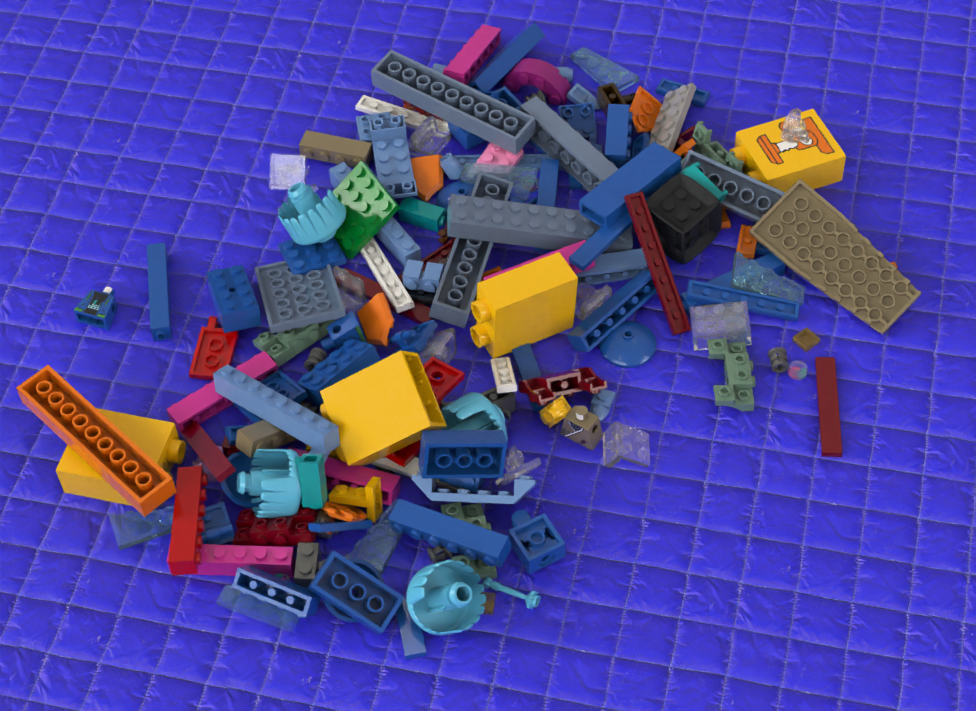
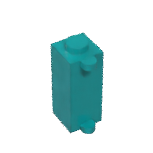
[681,162,729,203]
[398,197,447,232]
[294,454,328,509]

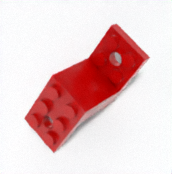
[385,356,465,467]

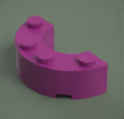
[502,58,571,106]

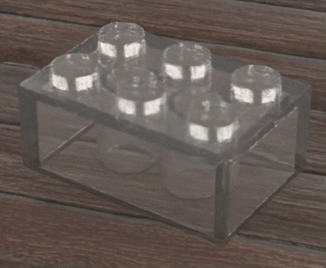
[689,301,752,351]

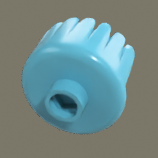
[278,182,346,245]
[441,392,508,441]
[237,449,301,518]
[406,560,486,635]

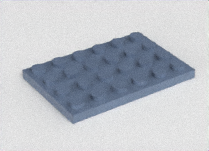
[254,261,346,333]

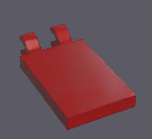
[189,316,239,380]

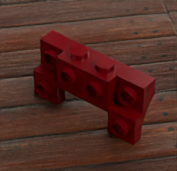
[518,367,607,406]
[232,504,319,547]

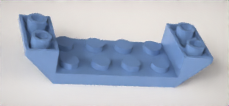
[369,115,418,198]
[412,471,537,504]

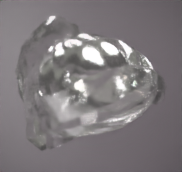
[780,108,810,143]

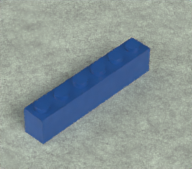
[567,270,657,352]
[388,499,512,568]

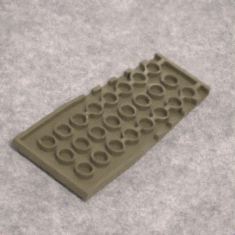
[749,179,921,335]

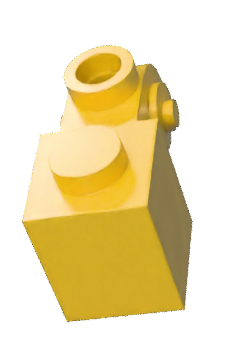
[539,395,572,428]

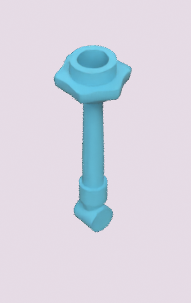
[482,577,541,609]

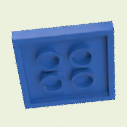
[278,236,346,275]
[232,370,308,423]

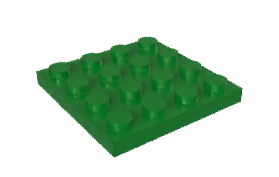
[328,160,401,260]

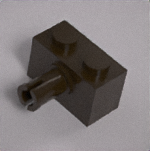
[597,82,636,117]

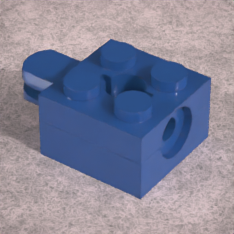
[508,510,565,574]

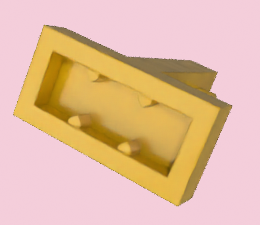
[329,476,383,523]

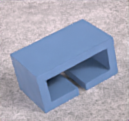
[402,259,444,293]

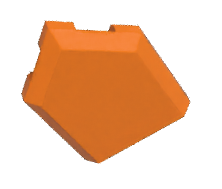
[629,86,663,133]
[410,155,444,202]
[357,293,394,346]
[320,502,367,522]

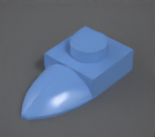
[566,83,600,110]
[590,389,616,421]

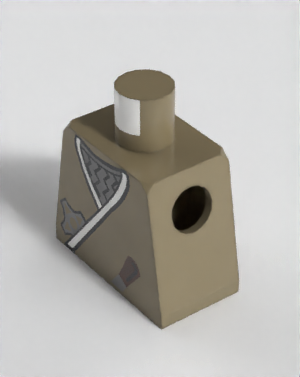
[561,405,603,451]

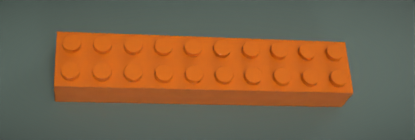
[16,365,177,517]

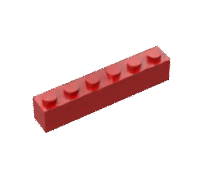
[169,466,208,576]

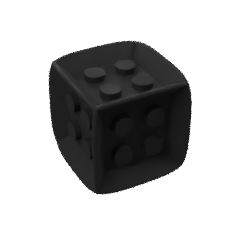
[646,174,722,264]

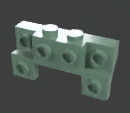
[692,121,744,173]
[252,319,336,367]
[707,338,756,412]
[441,502,497,580]

